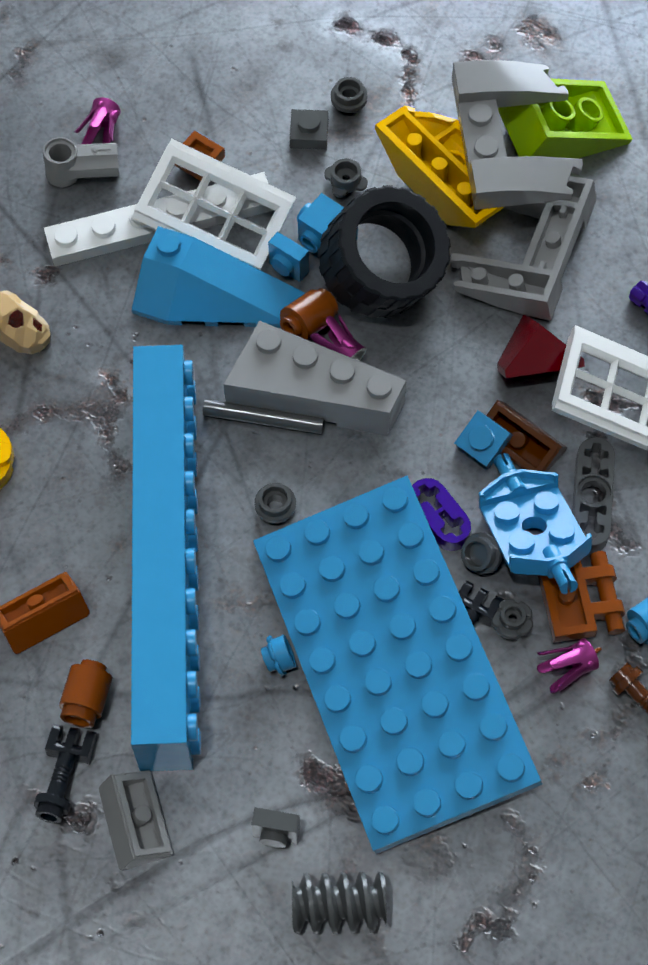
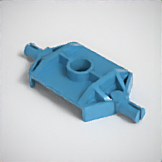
[479,453,592,594]

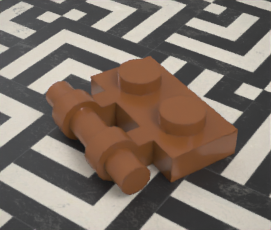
[538,551,625,643]

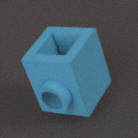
[297,193,358,253]

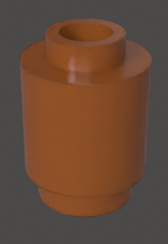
[280,288,338,340]
[59,659,113,728]

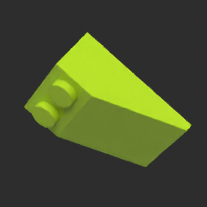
[498,78,633,159]

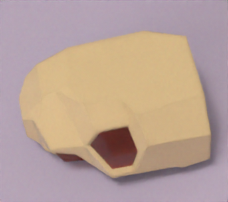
[0,291,51,354]

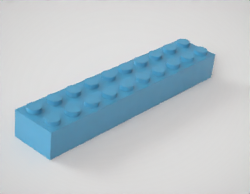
[131,345,201,772]

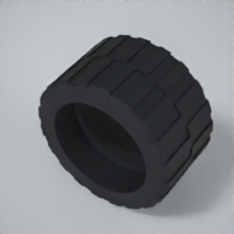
[318,185,451,318]

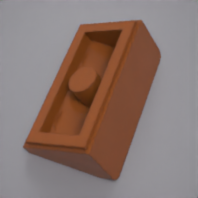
[0,571,90,654]

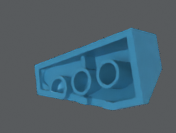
[132,226,305,328]

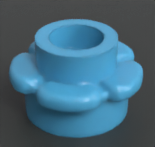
[261,635,297,676]

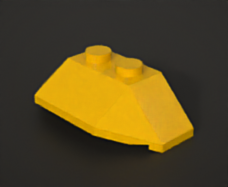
[375,105,504,228]

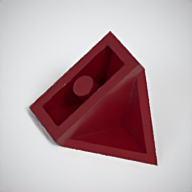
[497,315,585,378]

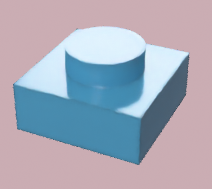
[268,231,309,282]
[454,410,513,468]

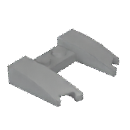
[452,60,583,210]
[450,176,597,321]

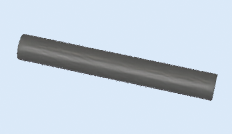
[203,399,324,434]

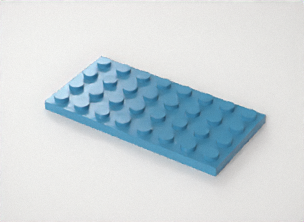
[253,475,542,854]

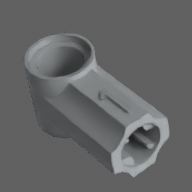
[43,137,119,188]

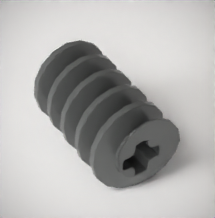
[292,872,387,934]

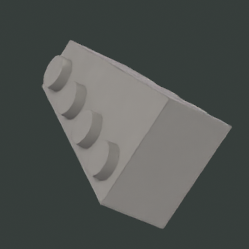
[223,321,406,436]

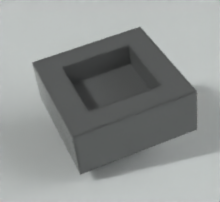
[290,109,328,150]
[251,807,300,848]

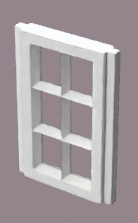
[131,138,296,271]
[551,325,648,451]

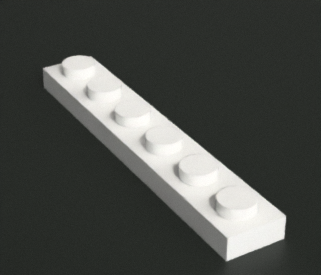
[44,172,274,267]

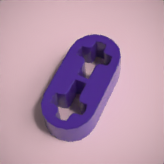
[412,478,471,551]

